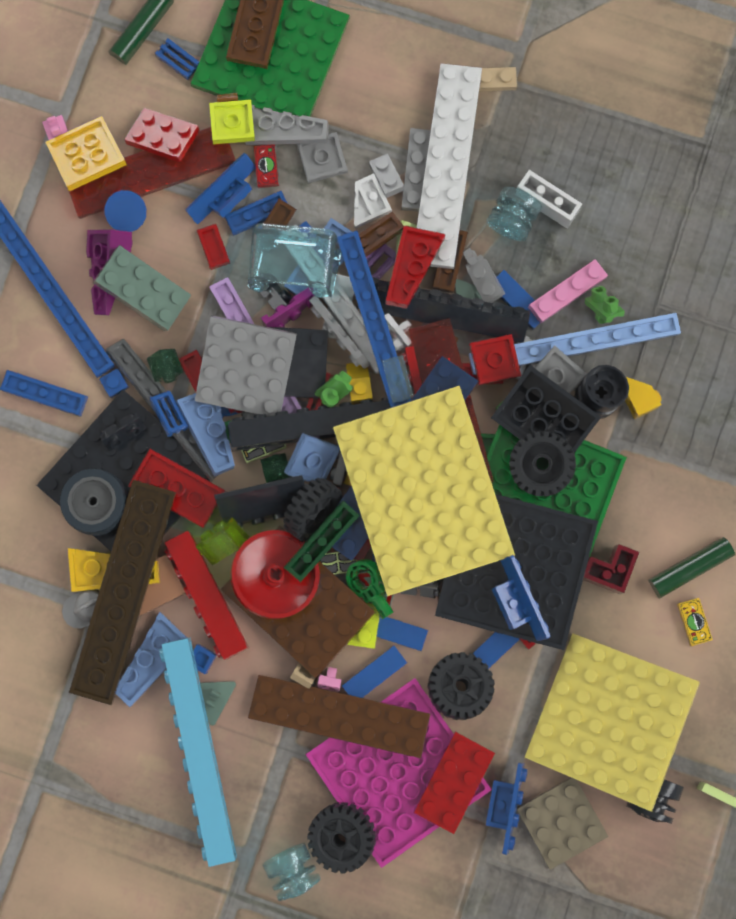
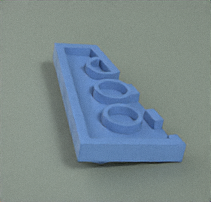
[116,612,192,707]

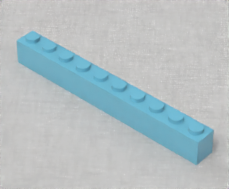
[159,637,237,867]

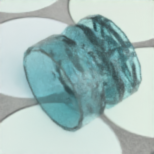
[487,187,542,241]
[262,843,321,901]

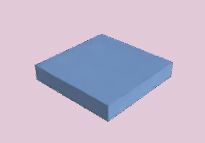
[284,433,340,482]

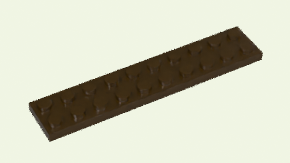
[69,480,177,705]

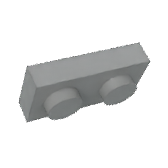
[369,153,405,198]

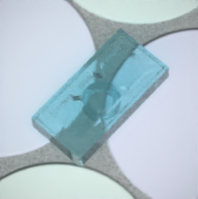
[382,355,414,403]

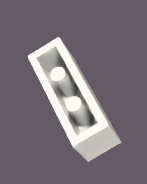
[515,170,582,229]

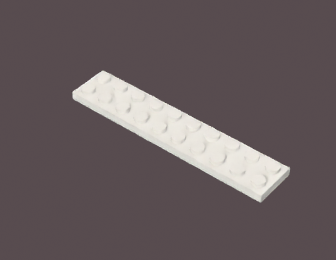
[417,64,482,269]

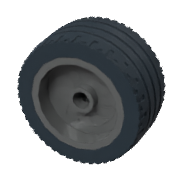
[60,469,128,536]

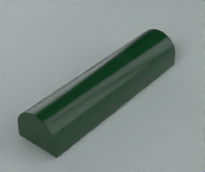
[109,0,174,65]
[284,500,360,582]
[648,537,735,599]

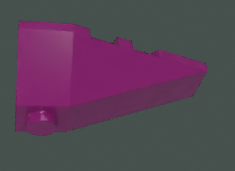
[86,229,133,315]

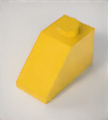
[346,363,373,405]
[625,377,662,420]

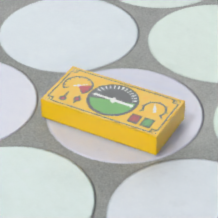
[677,598,713,646]

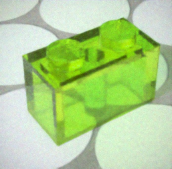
[195,517,249,566]

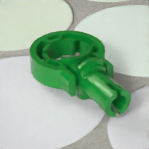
[346,559,394,619]

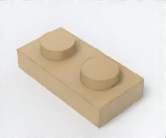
[479,67,517,91]

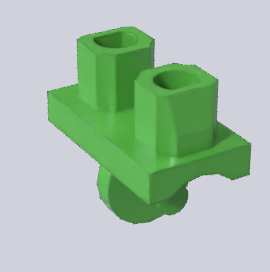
[585,286,625,324]
[315,371,353,407]

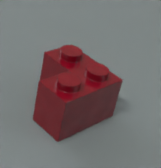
[583,544,639,594]

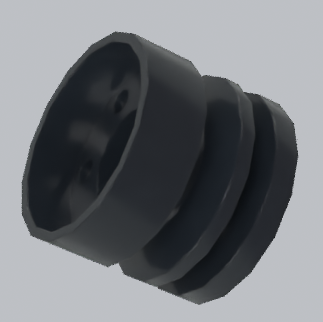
[574,365,629,419]
[626,779,684,824]

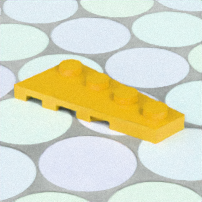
[68,548,160,592]

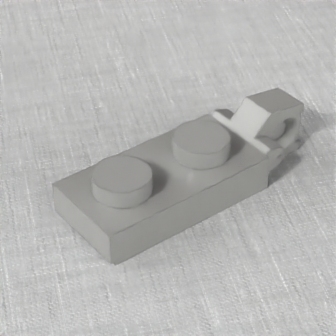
[463,248,505,303]

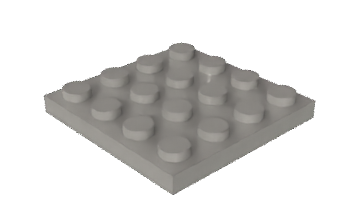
[195,315,297,416]

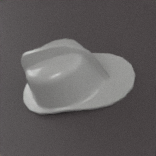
[62,589,100,628]

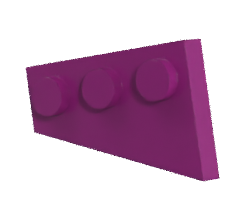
[261,285,319,328]

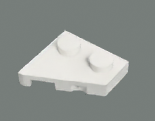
[354,173,392,229]

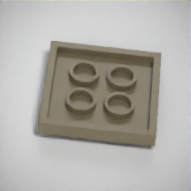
[517,777,608,870]

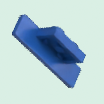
[185,153,256,224]
[492,555,551,641]
[486,762,528,855]

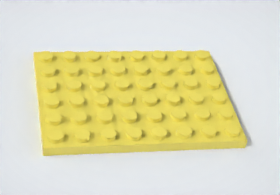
[333,386,515,596]

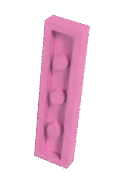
[528,259,608,324]

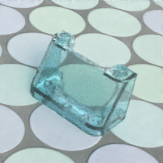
[248,224,342,298]

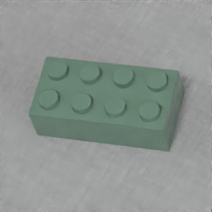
[93,245,191,331]

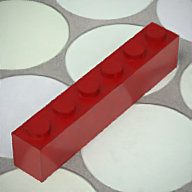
[164,530,249,660]

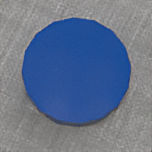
[105,190,147,232]

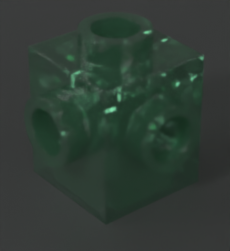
[147,349,183,384]
[260,453,292,483]

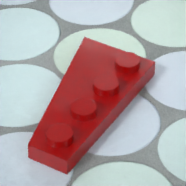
[386,226,446,309]

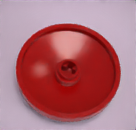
[230,530,320,619]

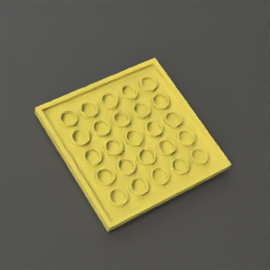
[525,633,700,812]

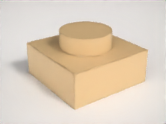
[290,663,315,688]

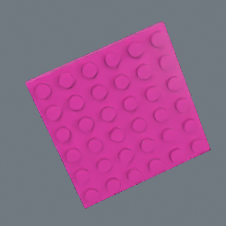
[305,678,492,868]

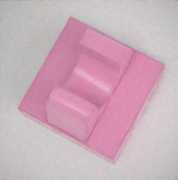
[42,115,68,140]
[318,667,342,693]

